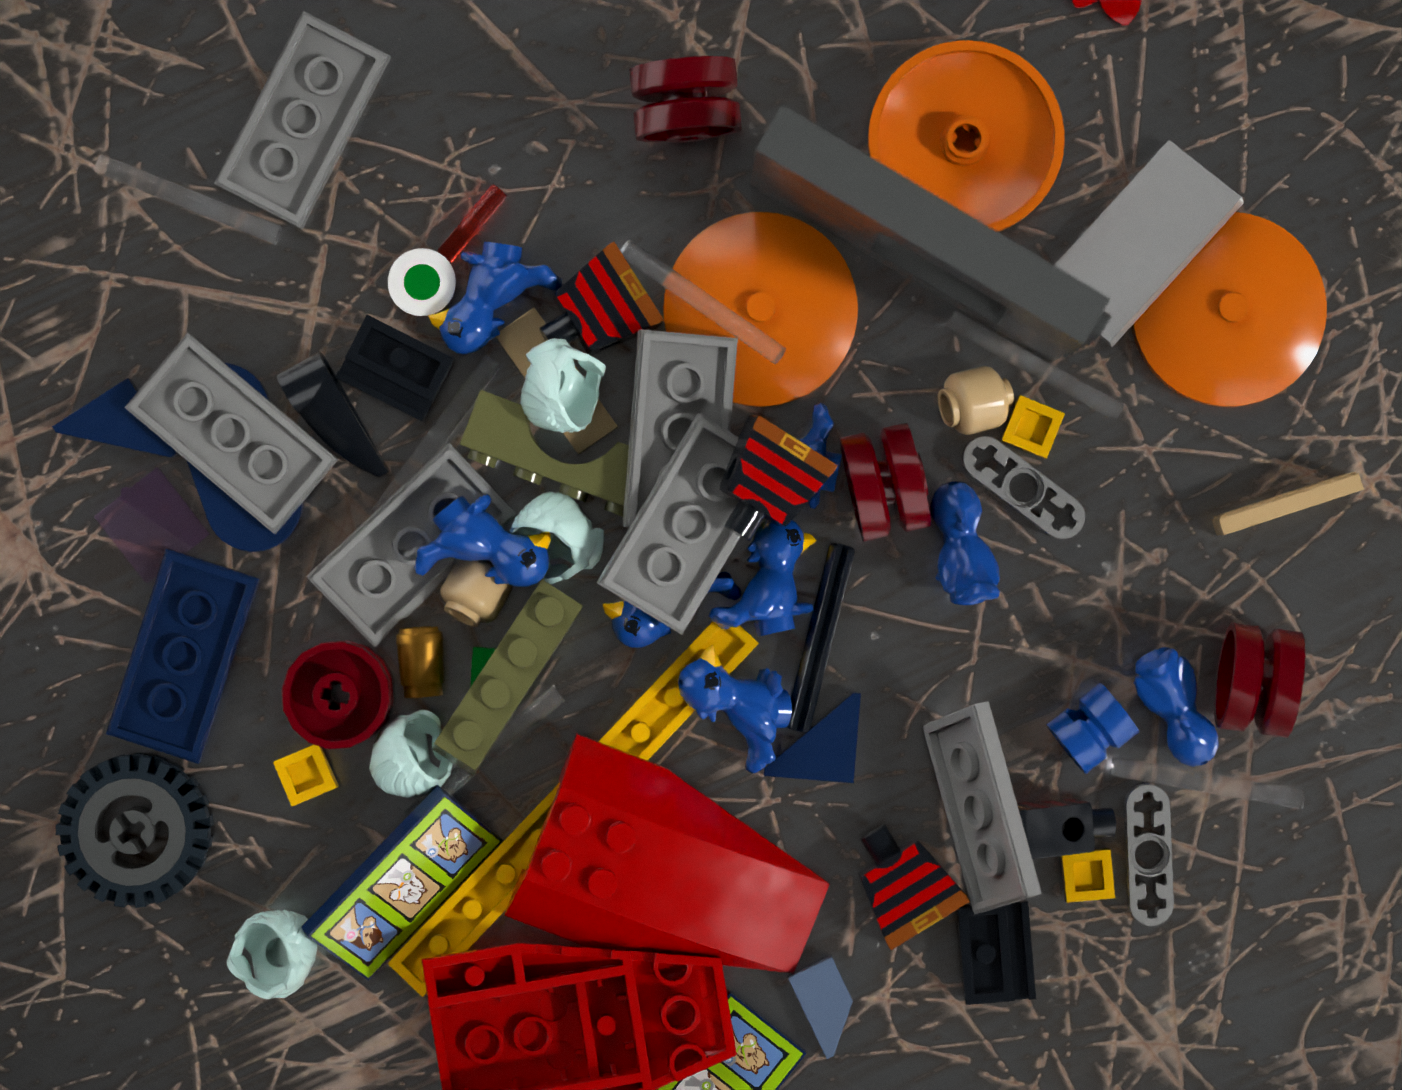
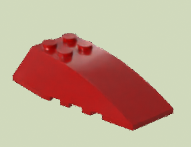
[504,733,830,974]
[422,942,737,1090]

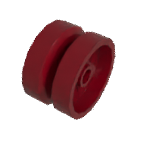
[629,56,742,142]
[839,423,931,542]
[1214,623,1306,738]
[282,640,396,749]

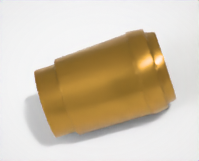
[396,626,445,698]

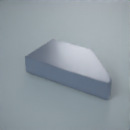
[788,955,853,1059]

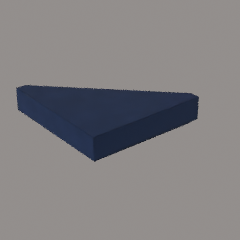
[52,378,179,458]
[764,692,861,783]

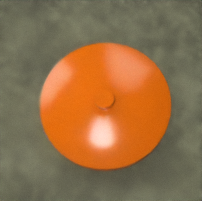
[868,40,1065,232]
[663,212,858,407]
[1131,212,1327,407]

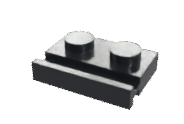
[335,315,455,422]
[957,900,1036,1005]

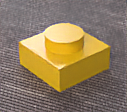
[1000,395,1065,459]
[273,744,339,807]
[1060,848,1115,903]

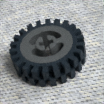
[56,753,214,908]

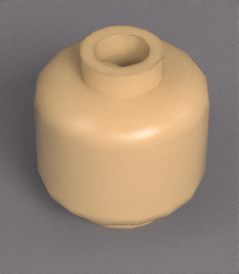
[938,366,1014,435]
[440,559,513,627]

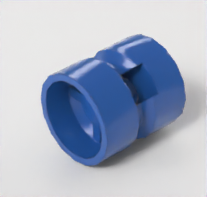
[1046,683,1139,774]

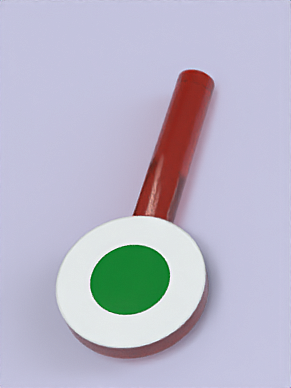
[388,184,507,317]

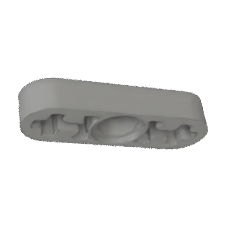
[962,436,1085,539]
[1123,783,1174,926]

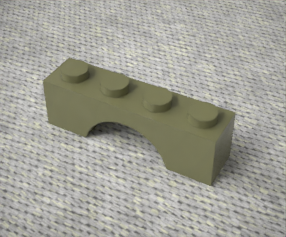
[459,390,629,517]
[432,579,583,776]

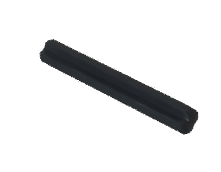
[787,543,855,732]

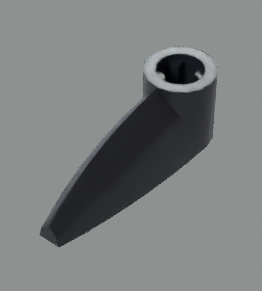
[277,351,389,477]

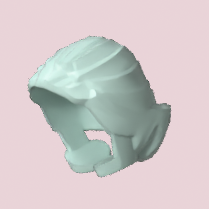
[520,338,606,433]
[509,492,605,584]
[369,710,453,799]
[227,909,317,999]

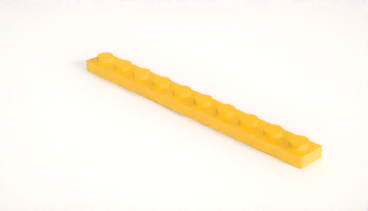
[387,621,759,997]

